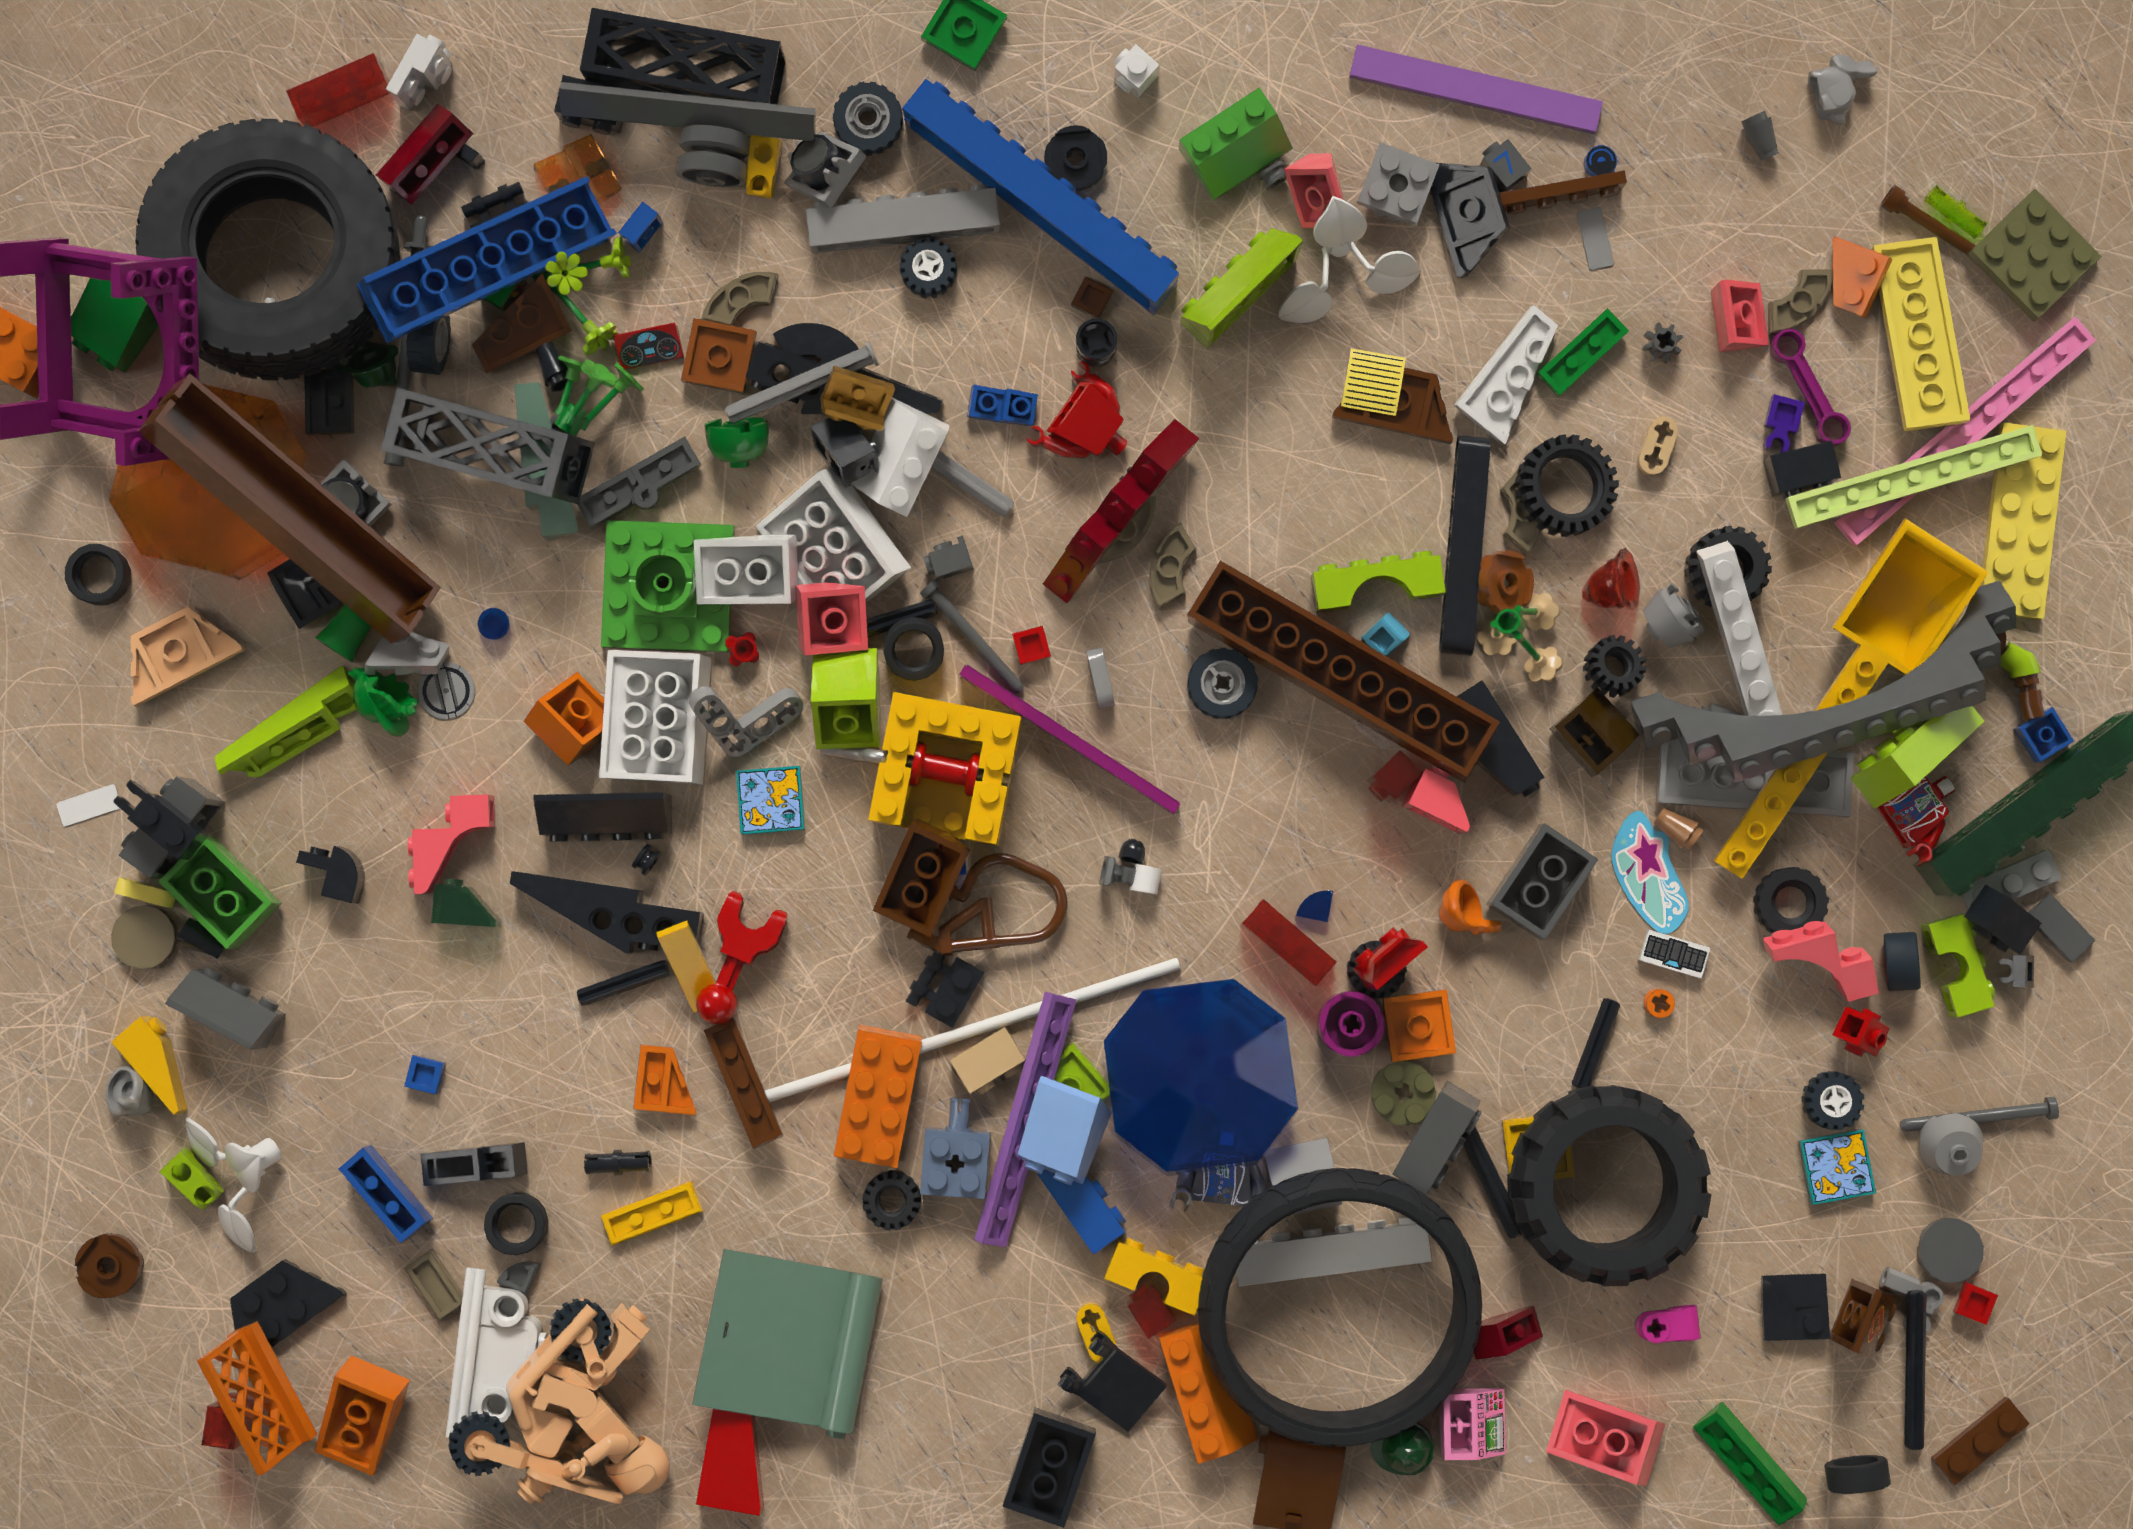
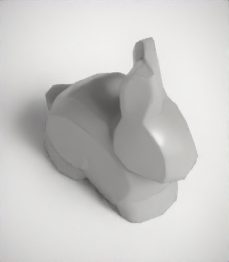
[1808,55,1878,125]

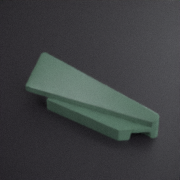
[514,382,578,540]

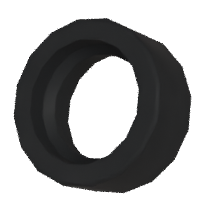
[65,544,131,605]
[883,617,944,681]
[484,1192,549,1256]
[1824,1455,1891,1494]

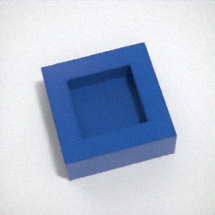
[404,1055,446,1094]

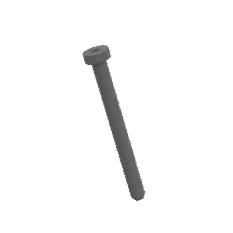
[920,579,1024,694]

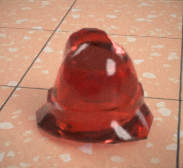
[1582,548,1640,611]

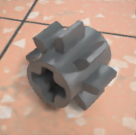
[1642,322,1683,363]

